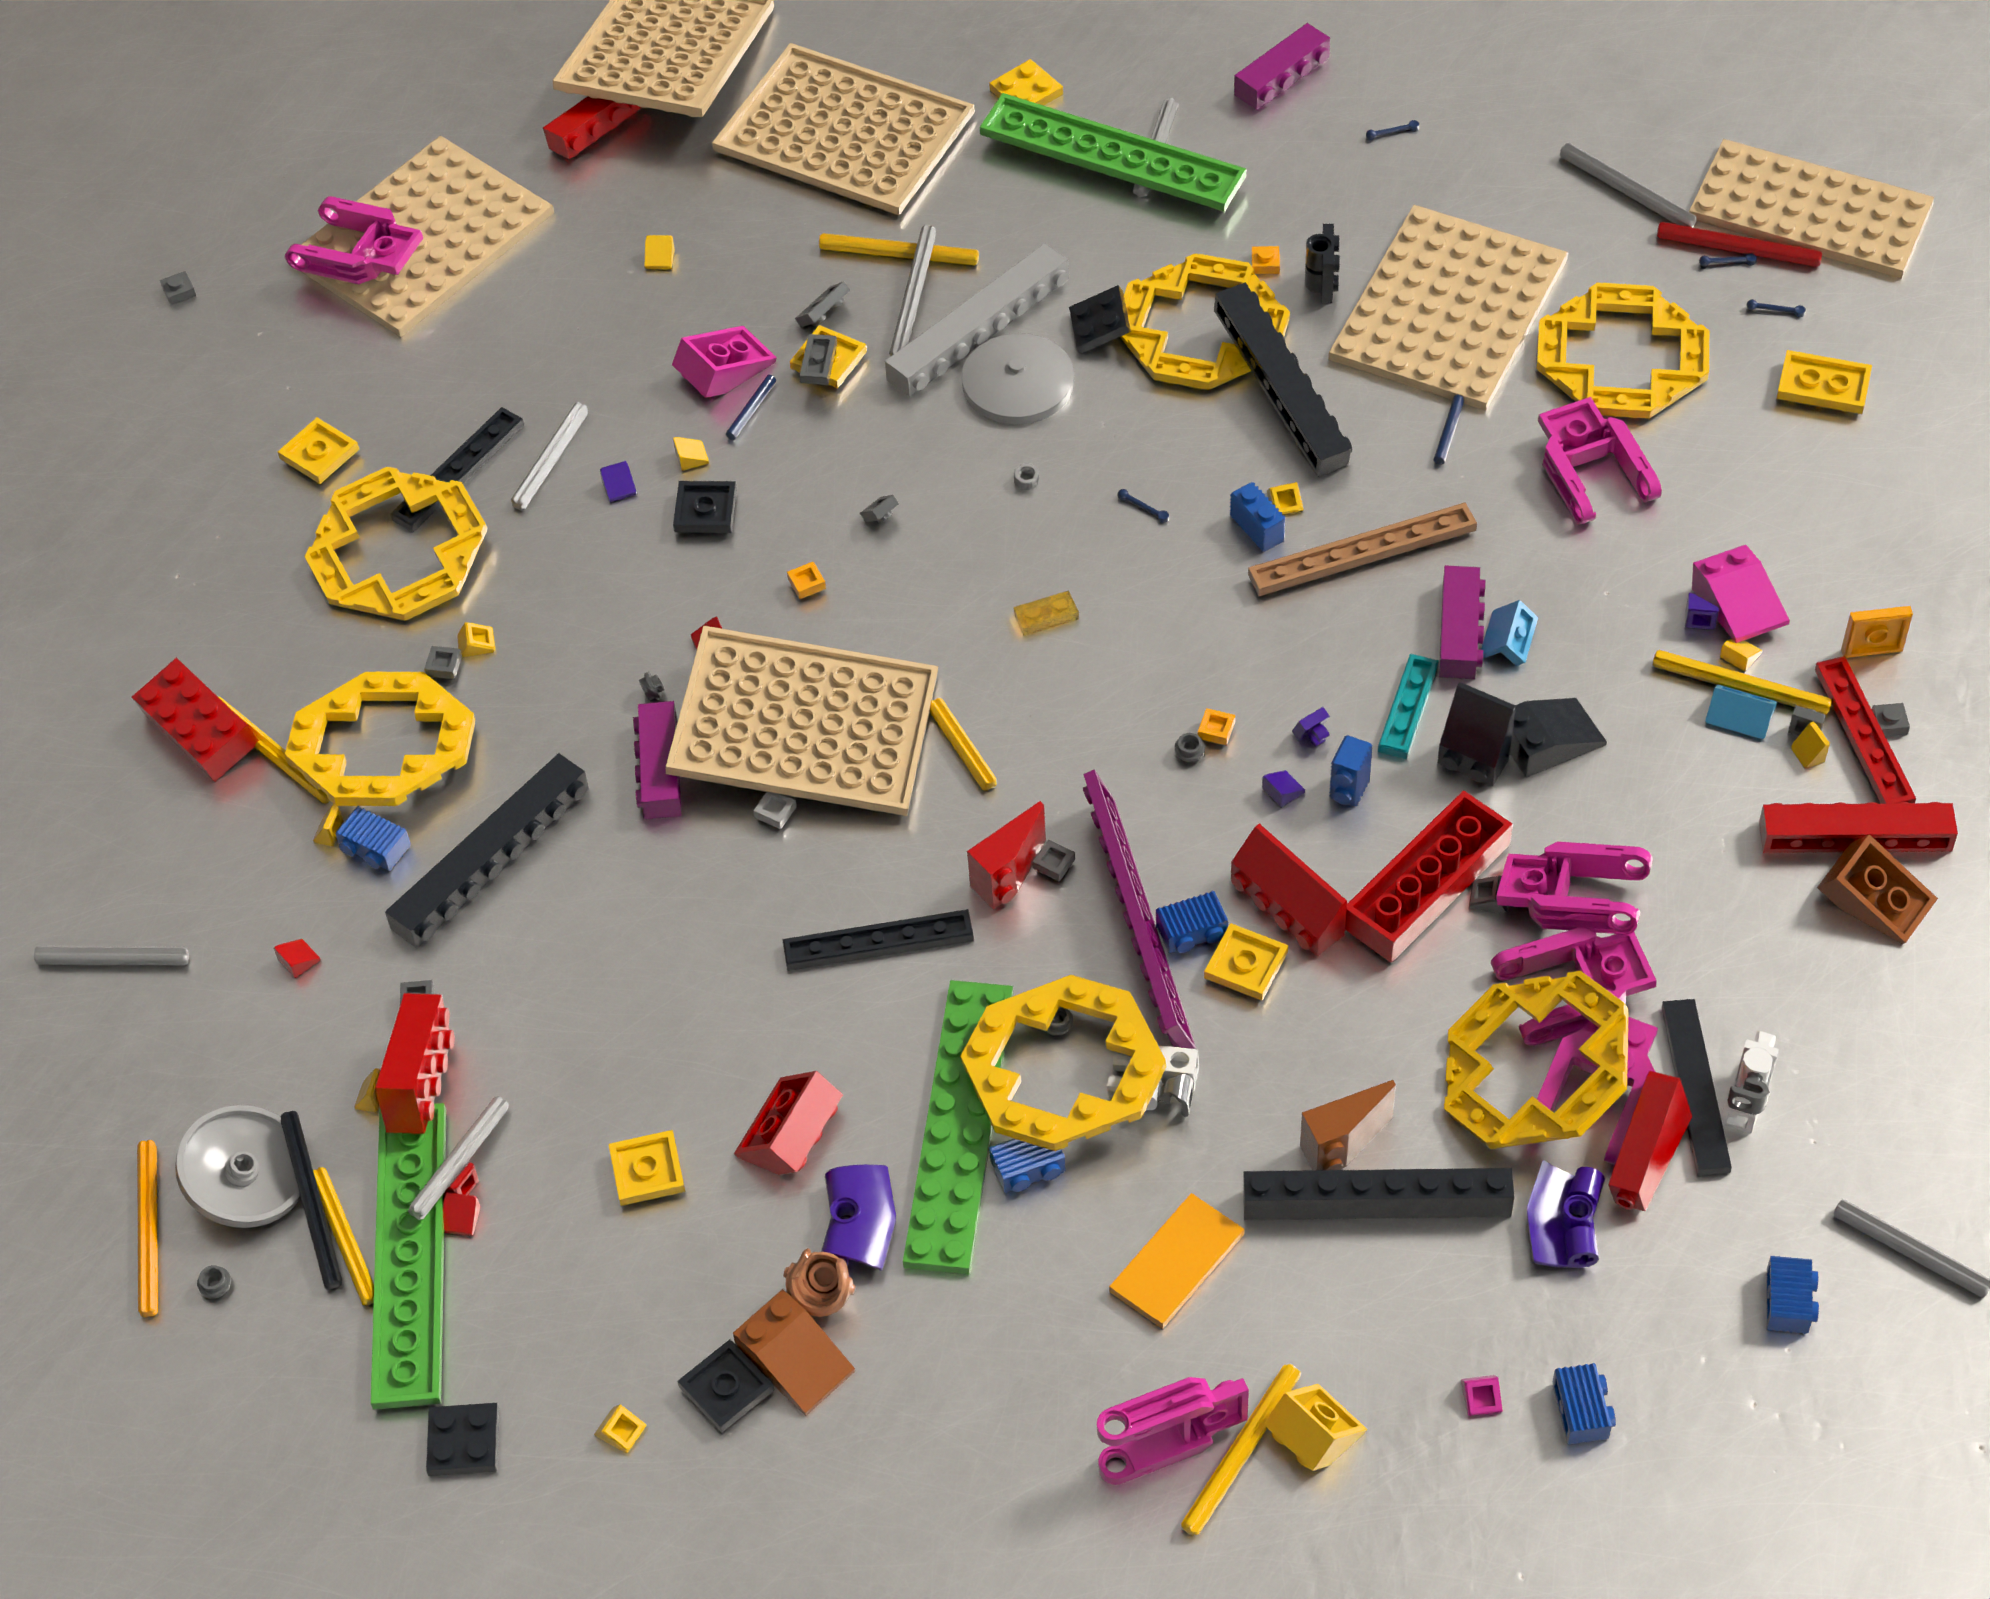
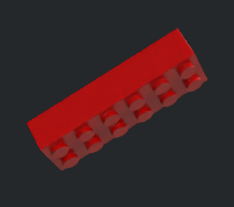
[1345,790,1513,963]

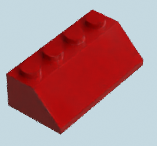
[1231,823,1347,957]

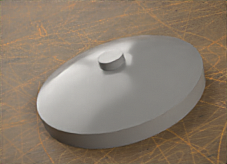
[962,333,1074,424]
[175,1105,301,1228]

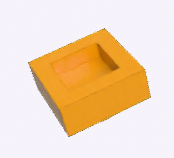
[1252,246,1280,274]
[787,561,826,599]
[1198,708,1235,746]

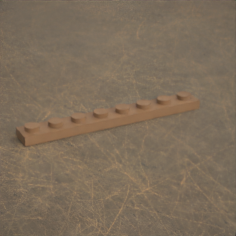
[1248,502,1477,596]

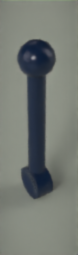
[1366,120,1419,140]
[1699,253,1757,267]
[1746,299,1806,317]
[1117,489,1169,523]

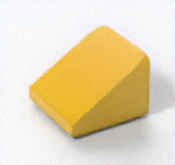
[644,235,675,269]
[673,437,709,471]
[1267,482,1304,515]
[457,622,495,657]
[1720,639,1762,672]
[1791,721,1830,769]
[313,804,344,846]
[354,1068,380,1113]
[594,1404,646,1453]

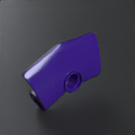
[1527,1160,1605,1268]
[821,1164,896,1271]

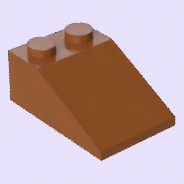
[1817,834,1938,944]
[1300,1080,1396,1170]
[733,1289,855,1416]

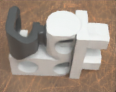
[1721,1031,1779,1133]
[1107,1045,1199,1117]

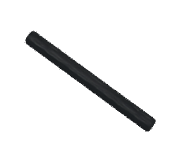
[281,1111,342,1290]

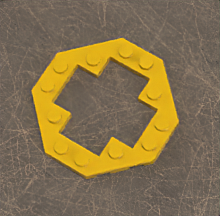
[1120,253,1290,390]
[1536,282,1710,419]
[304,467,487,621]
[285,671,475,806]
[1444,971,1628,1149]
[961,975,1166,1151]

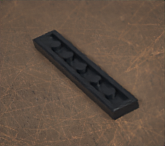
[390,407,524,532]
[782,909,974,971]
[1661,999,1732,1176]

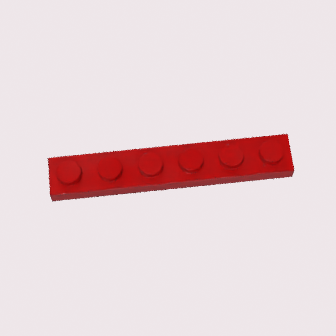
[1815,656,1916,804]

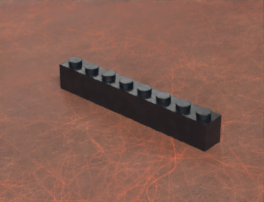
[1214,282,1352,477]
[385,753,589,948]
[1243,1168,1514,1220]

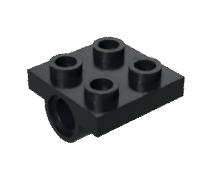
[1304,224,1340,303]

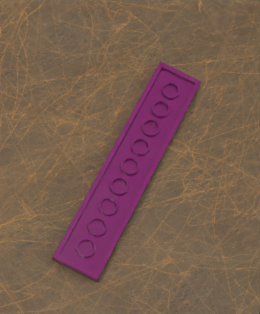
[1083,769,1196,1049]

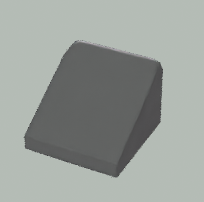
[1469,875,1509,913]

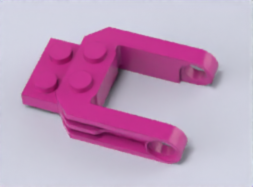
[285,196,423,285]
[1538,397,1662,525]
[1496,841,1653,934]
[1491,927,1657,1046]
[1537,1017,1658,1165]
[1097,1377,1249,1485]

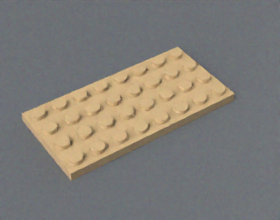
[1689,139,1934,279]

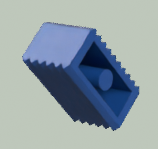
[1229,482,1285,552]
[1329,735,1372,807]
[335,806,411,871]
[1156,891,1228,953]
[989,1139,1066,1193]
[1767,1256,1819,1334]
[1552,1363,1616,1445]

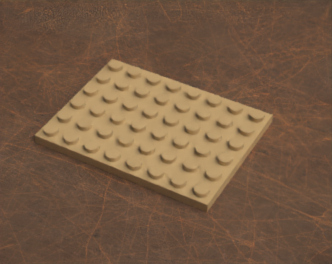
[553,0,774,118]
[712,43,975,215]
[299,135,554,337]
[1329,205,1568,411]
[666,626,938,816]

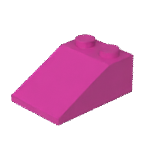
[672,326,777,398]
[1692,544,1790,643]

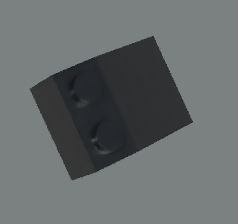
[1437,682,1516,787]
[1510,698,1607,778]

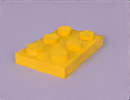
[1776,350,1872,414]

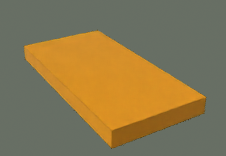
[1109,1193,1245,1329]

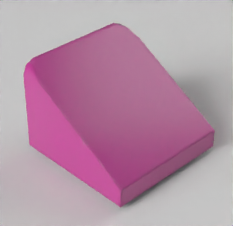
[1461,1375,1503,1416]

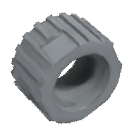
[1014,463,1039,490]

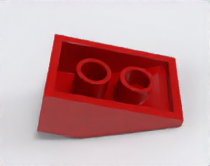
[967,801,1046,910]

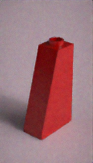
[1608,1070,1692,1211]

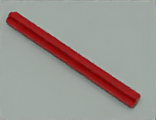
[1657,222,1822,267]

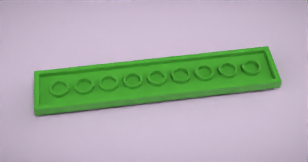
[980,93,1246,212]
[903,980,1014,1275]
[371,1103,446,1410]

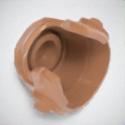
[783,1248,856,1317]

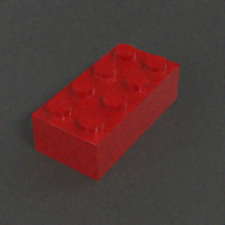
[131,657,259,782]
[375,993,455,1134]

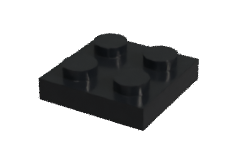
[1069,285,1131,354]
[673,481,737,533]
[677,1339,774,1433]
[426,1403,499,1476]

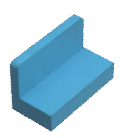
[1481,600,1538,666]
[1705,685,1777,739]

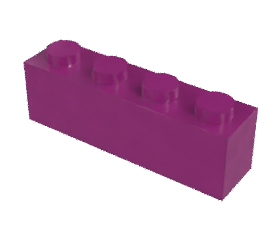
[1234,23,1330,110]
[1439,565,1486,679]
[633,701,682,820]

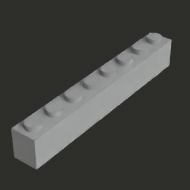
[885,243,1069,397]

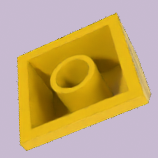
[1264,1384,1367,1471]

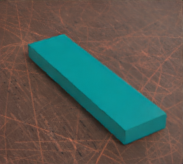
[1378,654,1439,759]

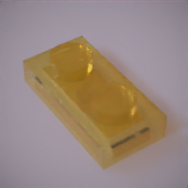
[1013,590,1079,636]

